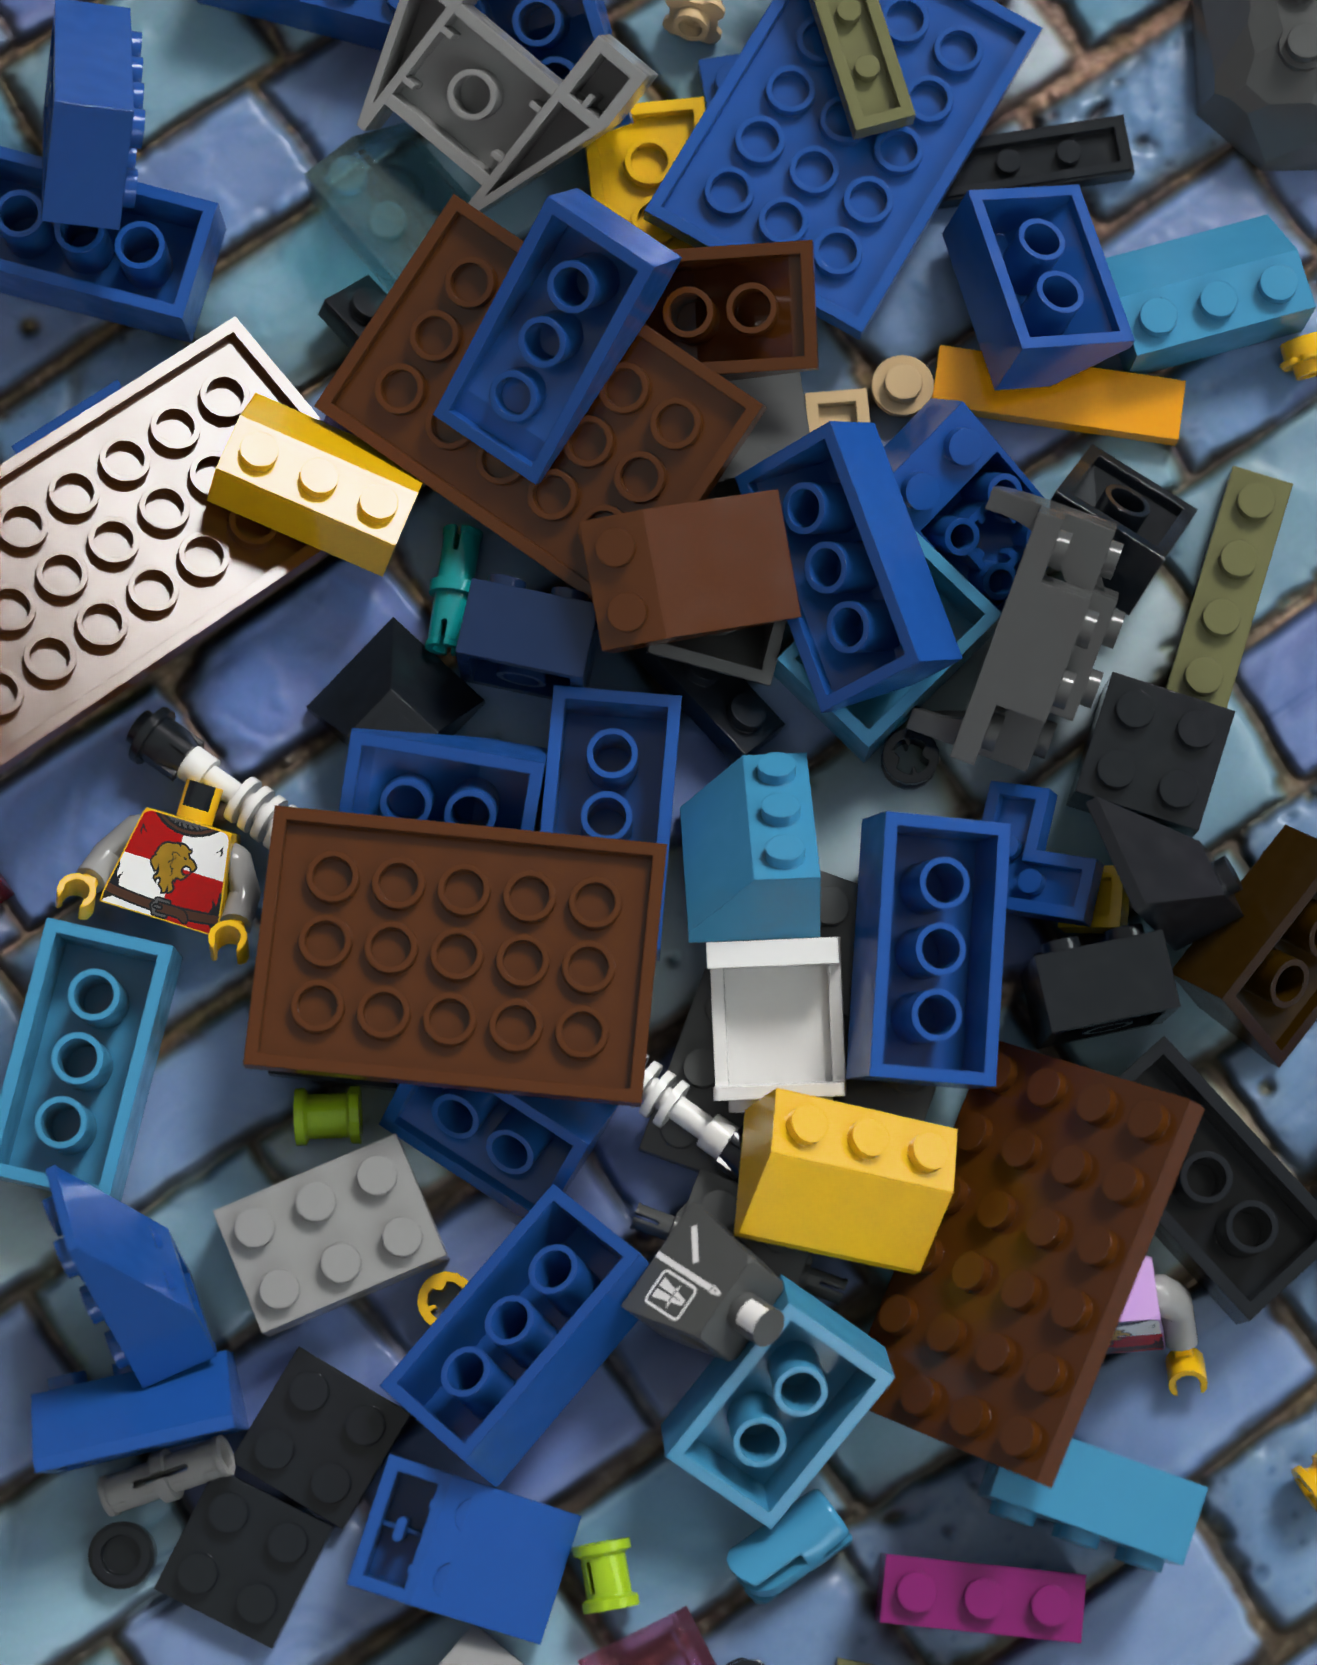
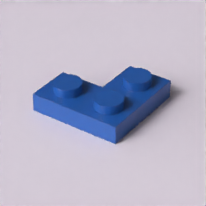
[981,780,1104,927]

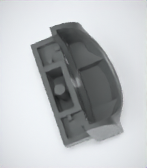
[906,486,1126,772]

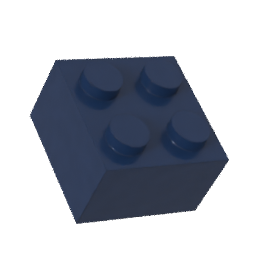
[455,574,599,700]

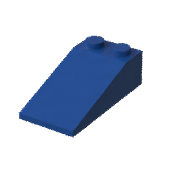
[433,188,682,485]

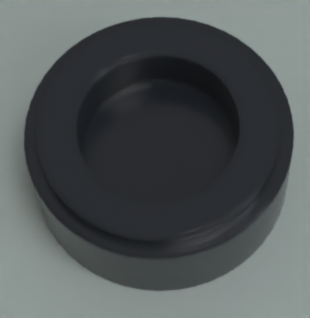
[88,1521,157,1589]

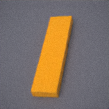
[932,345,1186,446]

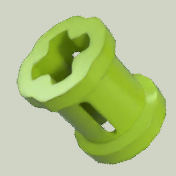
[293,1086,363,1146]
[571,1537,640,1614]

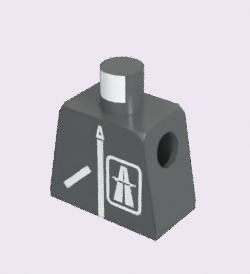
[621,1202,784,1362]

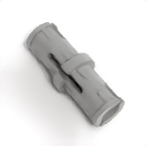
[97,1435,236,1517]

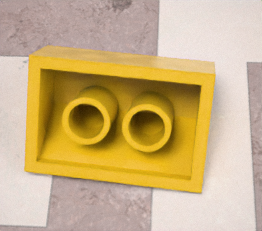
[207,393,423,577]
[734,1088,958,1275]

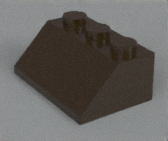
[1172,824,1317,1068]

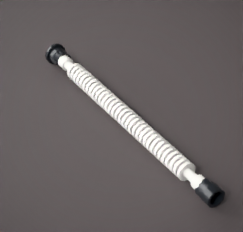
[126,707,743,1183]

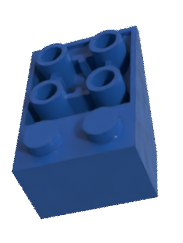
[884,398,1048,613]
[43,1165,217,1389]
[346,1454,582,1645]

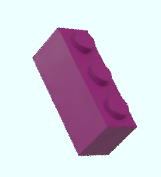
[875,1553,1087,1643]

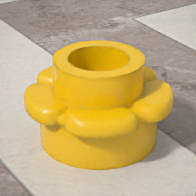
[1280,332,1317,381]

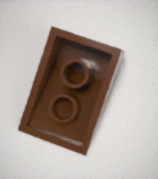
[645,240,819,381]
[579,489,802,653]

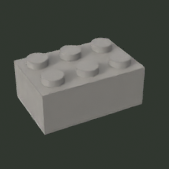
[213,1133,450,1337]

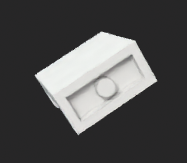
[706,937,847,1113]

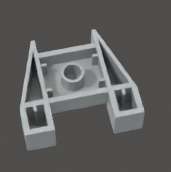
[357,0,658,213]

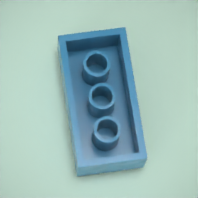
[0,917,183,1202]

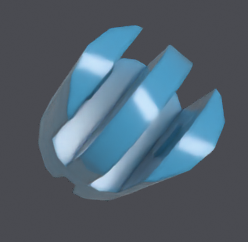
[726,1489,853,1604]

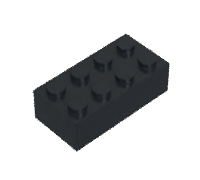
[1119,1036,1317,1325]

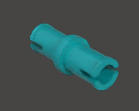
[425,524,483,656]

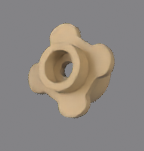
[663,0,726,44]

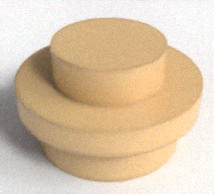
[871,355,934,418]

